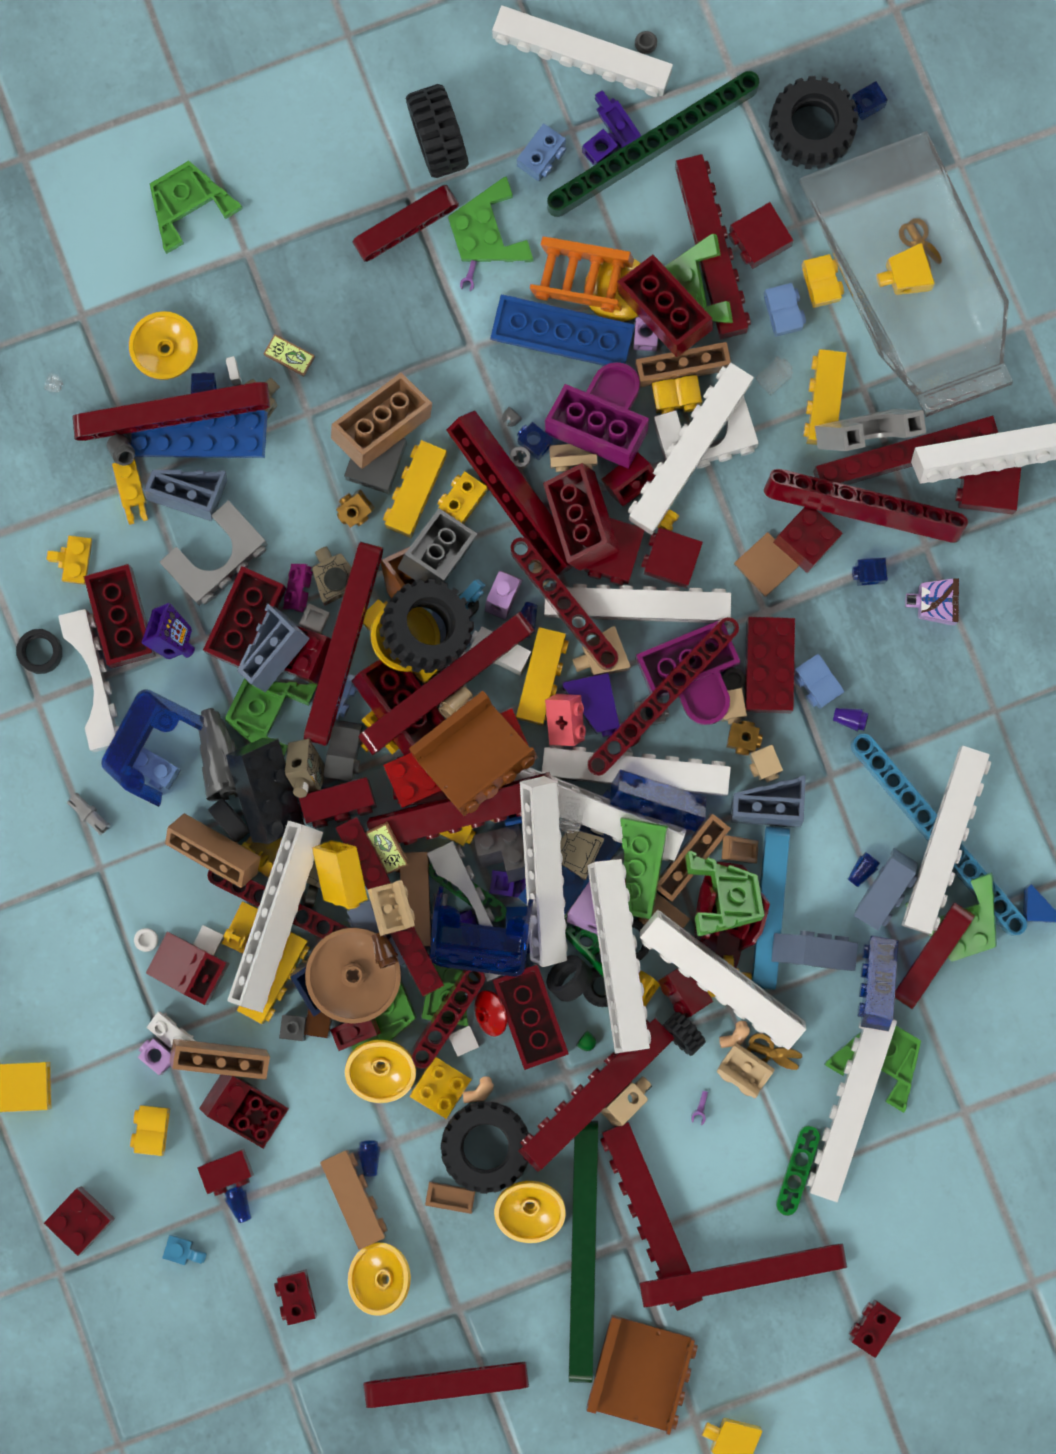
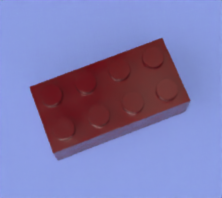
[617,254,713,357]
[543,463,620,571]
[83,564,156,669]
[203,566,286,668]
[745,617,795,714]
[351,659,445,756]
[493,965,569,1070]

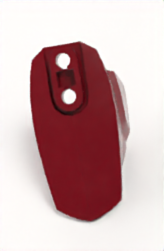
[694,861,770,968]

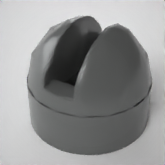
[502,407,522,427]

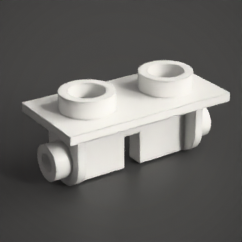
[146,1011,195,1049]

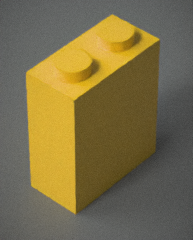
[312,840,368,909]
[0,1062,52,1112]

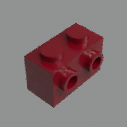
[601,452,656,507]
[658,967,713,1019]
[197,1149,254,1196]
[274,1269,317,1325]
[849,1299,901,1358]

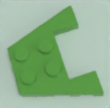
[149,160,243,254]
[448,176,533,262]
[665,234,733,323]
[225,678,317,757]
[685,851,764,936]
[905,872,997,962]
[352,979,417,1050]
[824,1025,921,1113]

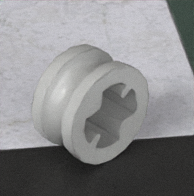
[510,447,530,469]

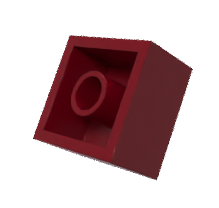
[773,507,843,573]
[44,1186,115,1256]

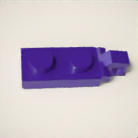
[594,90,642,149]

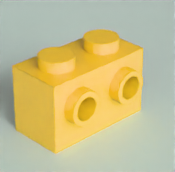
[437,471,488,524]

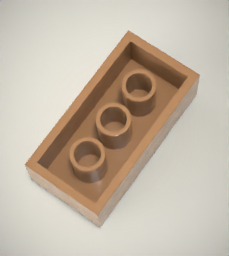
[331,373,432,469]

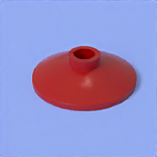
[474,990,507,1037]

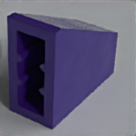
[563,673,620,737]

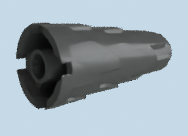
[198,708,238,801]

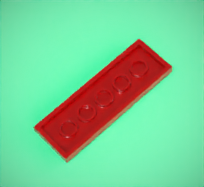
[383,708,529,808]

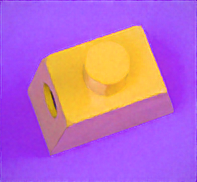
[876,243,935,295]
[702,1418,763,1454]

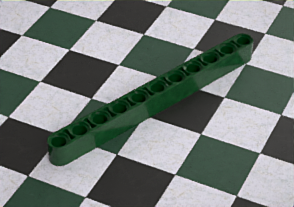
[547,71,759,217]
[569,1121,598,1383]

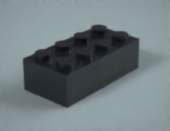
[226,738,305,844]

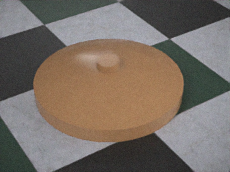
[305,928,401,1023]

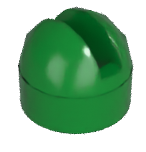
[576,1031,596,1051]

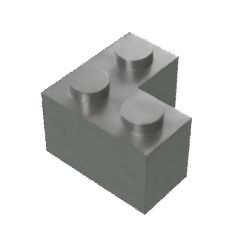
[473,824,526,883]

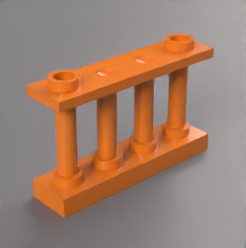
[530,236,634,313]

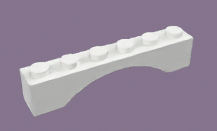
[58,609,123,752]

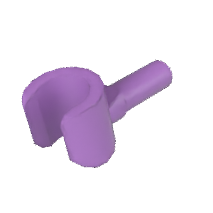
[460,260,477,292]
[691,1091,708,1125]

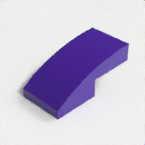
[489,870,526,898]

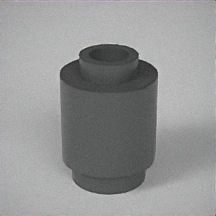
[107,434,135,466]

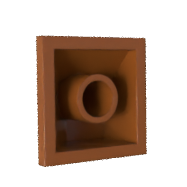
[380,547,415,598]

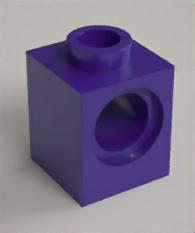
[582,129,618,166]

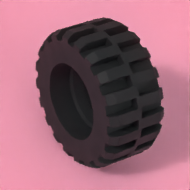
[769,76,858,170]
[405,84,469,178]
[380,579,474,673]
[440,1101,529,1194]

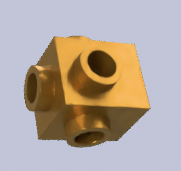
[336,489,375,528]
[726,721,763,756]

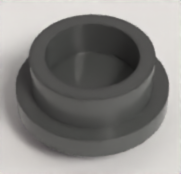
[635,31,657,54]

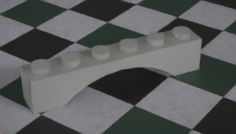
[427,841,516,981]

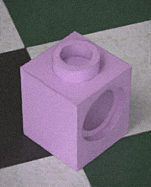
[633,317,658,352]
[138,1039,171,1075]

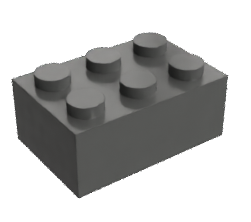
[398,508,477,584]

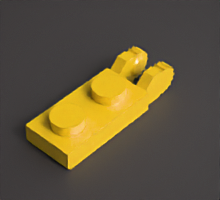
[112,458,148,525]

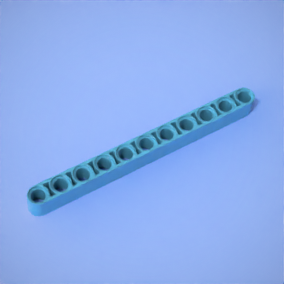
[851,734,1027,936]

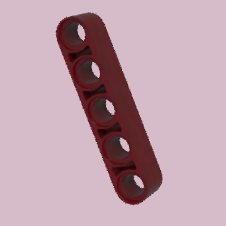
[352,185,459,262]
[892,902,975,1009]
[411,964,485,1068]

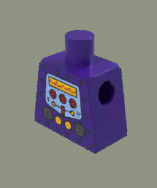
[142,603,195,659]

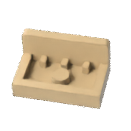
[549,444,597,472]
[368,880,415,936]
[717,1043,775,1099]

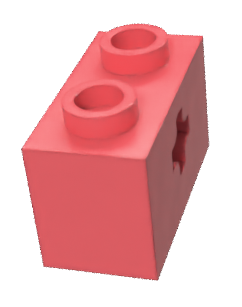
[545,694,586,746]

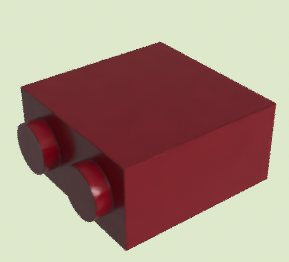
[728,202,794,269]
[641,527,703,589]

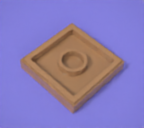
[734,532,799,597]

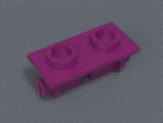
[283,564,313,613]

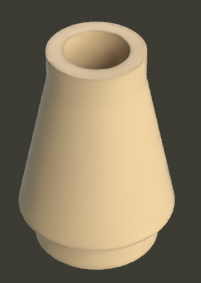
[439,687,473,718]

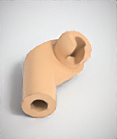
[719,1021,750,1048]
[463,1076,494,1103]

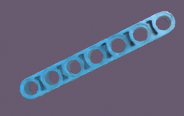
[752,826,790,990]

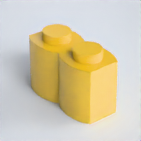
[801,254,844,308]
[651,375,702,414]
[130,1105,170,1156]

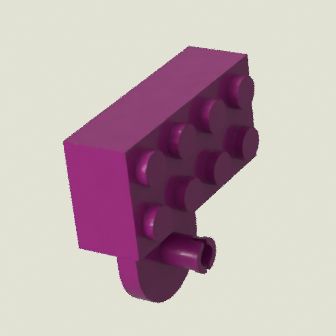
[545,363,649,469]
[635,621,740,725]

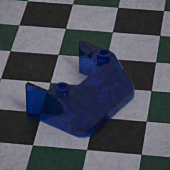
[101,689,204,807]
[430,886,534,977]

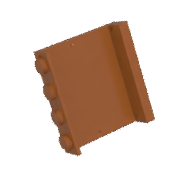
[409,691,538,816]
[586,1315,698,1435]

